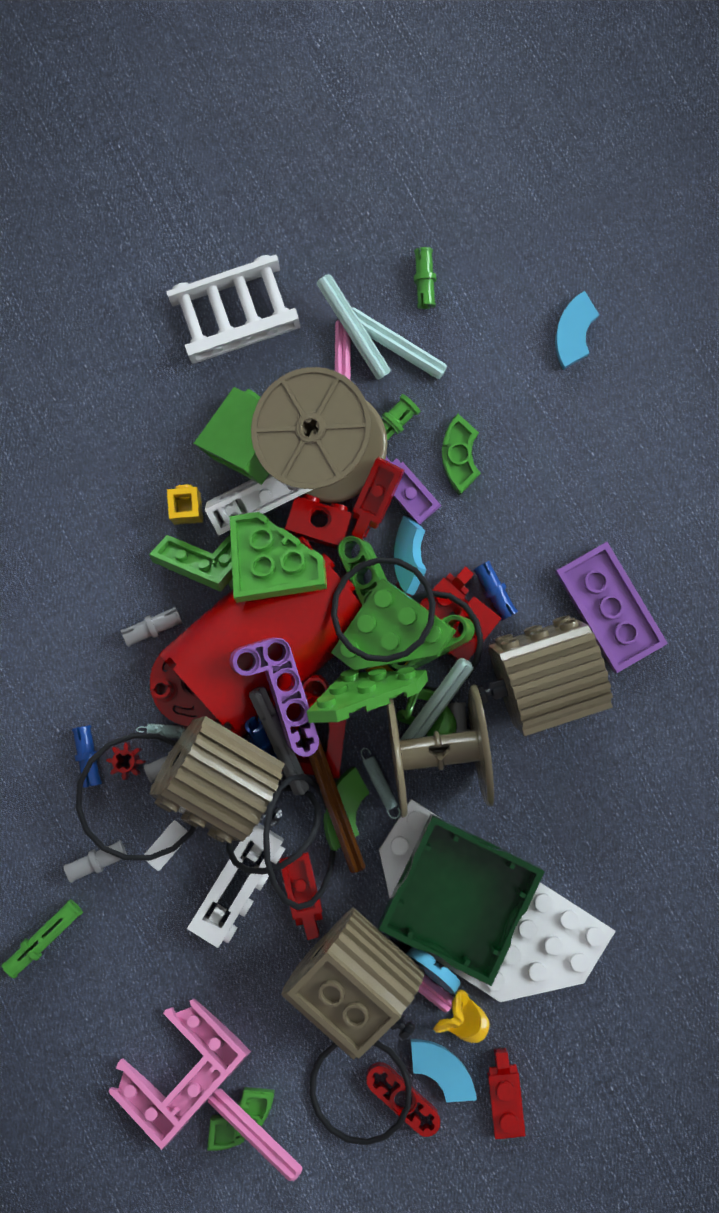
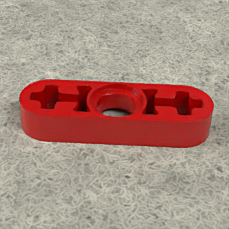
[366,1062,440,1137]

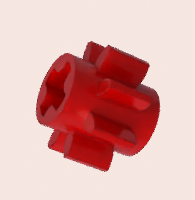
[106,742,146,780]

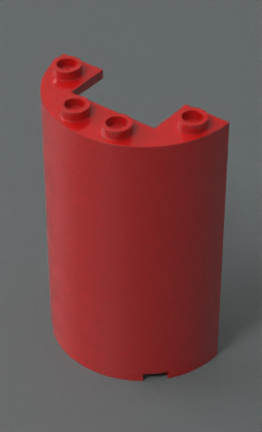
[158,535,362,738]

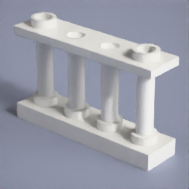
[166,255,300,364]

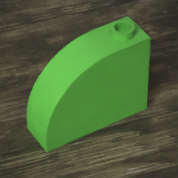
[193,387,269,485]

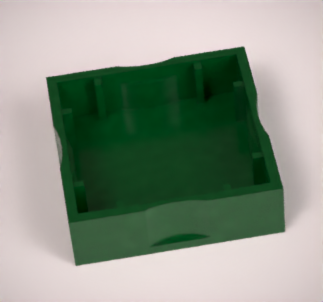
[378,814,545,986]

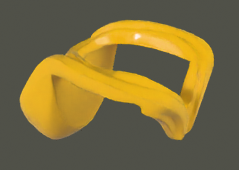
[433,990,490,1043]

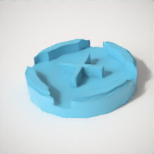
[406,947,461,994]

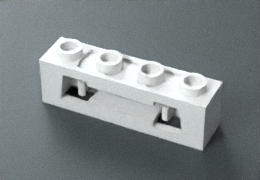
[205,474,313,536]
[187,823,285,948]

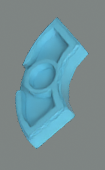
[555,291,599,370]
[394,515,427,595]
[411,1039,477,1103]

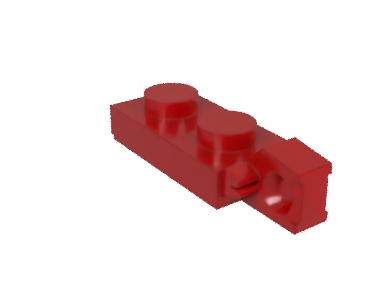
[351,457,405,539]
[420,566,474,619]
[279,852,323,940]
[487,1048,526,1140]

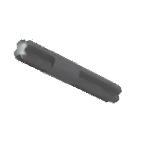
[249,686,310,795]

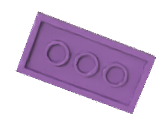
[555,542,668,673]

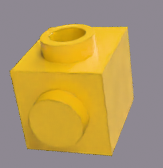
[167,484,203,525]

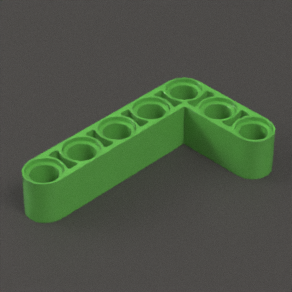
[338,536,475,670]

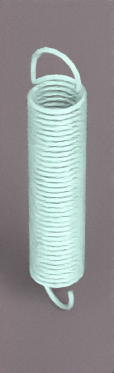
[136,723,188,738]
[361,748,400,819]

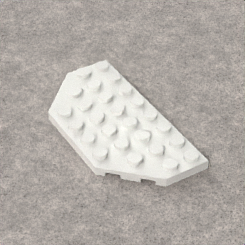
[379,799,616,1002]

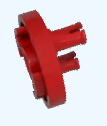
[150,656,218,726]

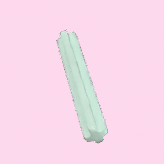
[317,274,390,379]
[352,308,447,379]
[400,658,473,740]

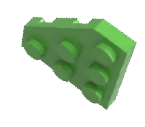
[230,512,327,603]
[331,578,457,671]
[307,667,428,723]

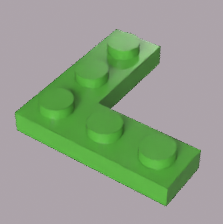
[149,534,233,592]

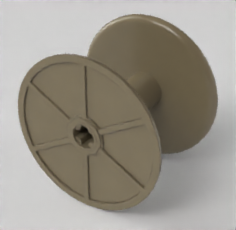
[251,367,388,503]
[386,684,494,818]

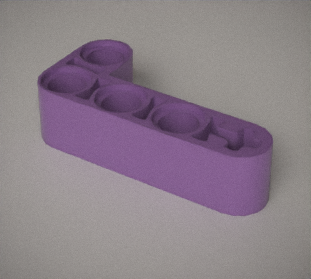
[229,637,319,757]

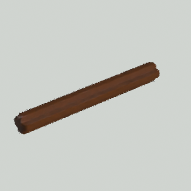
[301,734,365,873]

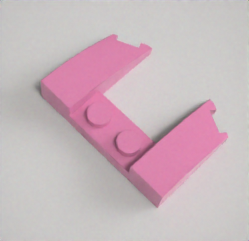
[109,999,251,1150]

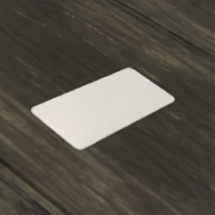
[144,820,188,871]

